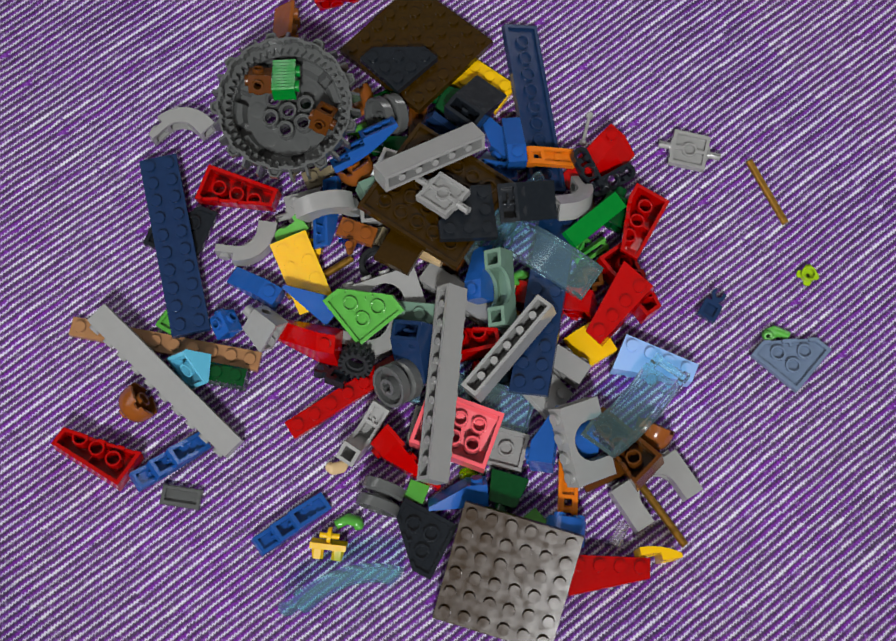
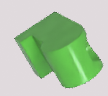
[275,214,312,241]

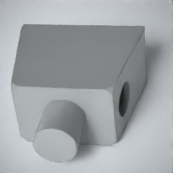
[242,305,288,352]

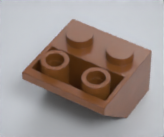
[273,0,301,38]

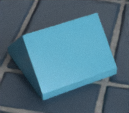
[166,349,211,389]

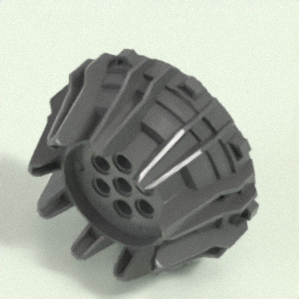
[210,32,362,183]

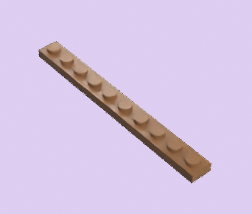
[69,317,263,372]

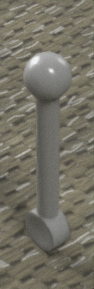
[579,112,593,146]

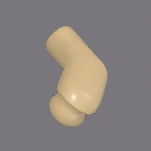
[325,461,349,475]

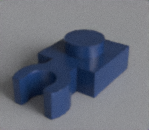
[696,288,726,324]

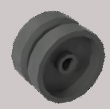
[364,92,409,134]
[373,358,423,408]
[355,476,406,518]

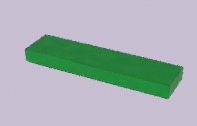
[562,191,627,249]

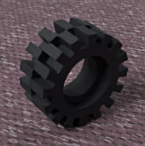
[338,342,375,379]

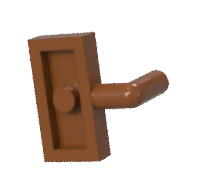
[336,216,378,255]

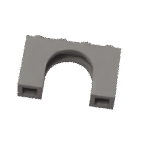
[342,267,426,302]
[548,396,617,488]
[608,449,703,534]

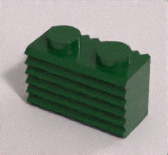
[208,362,250,392]

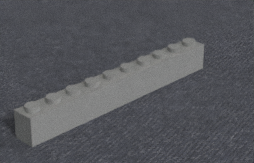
[418,263,592,389]
[416,283,468,485]
[87,304,244,458]

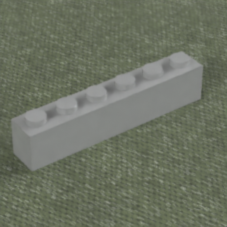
[373,122,485,192]
[461,294,557,403]

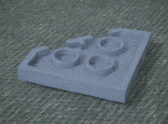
[750,337,832,393]

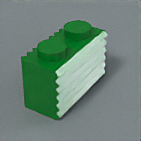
[271,59,301,101]

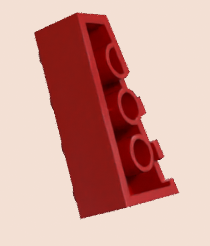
[195,164,282,212]
[51,427,144,491]

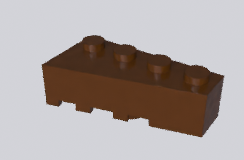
[590,406,664,492]

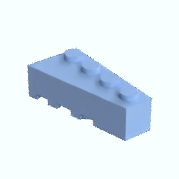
[609,334,699,387]

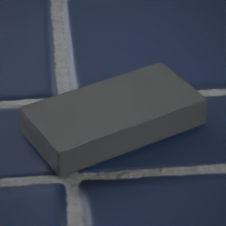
[159,484,204,511]

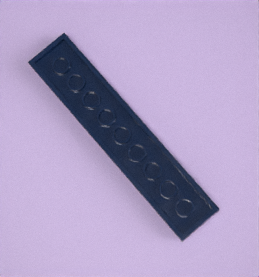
[501,24,566,194]
[139,153,211,339]
[509,218,579,398]

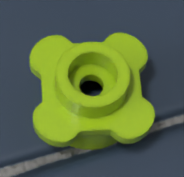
[796,264,819,286]

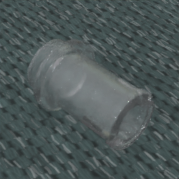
[609,521,630,548]

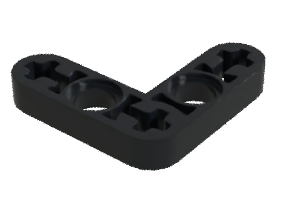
[570,147,636,198]

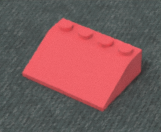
[409,397,505,473]

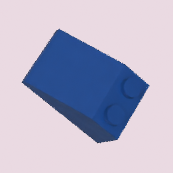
[525,405,559,473]

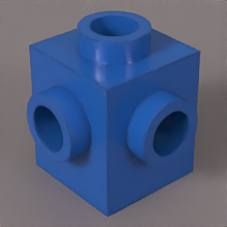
[209,308,243,340]

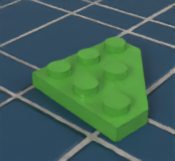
[322,288,405,345]

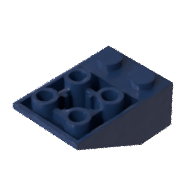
[390,319,433,384]

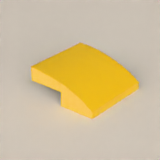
[563,322,618,367]
[633,546,683,564]

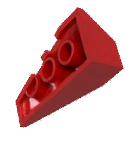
[563,124,635,190]
[620,183,670,261]
[278,319,343,366]
[370,424,441,492]

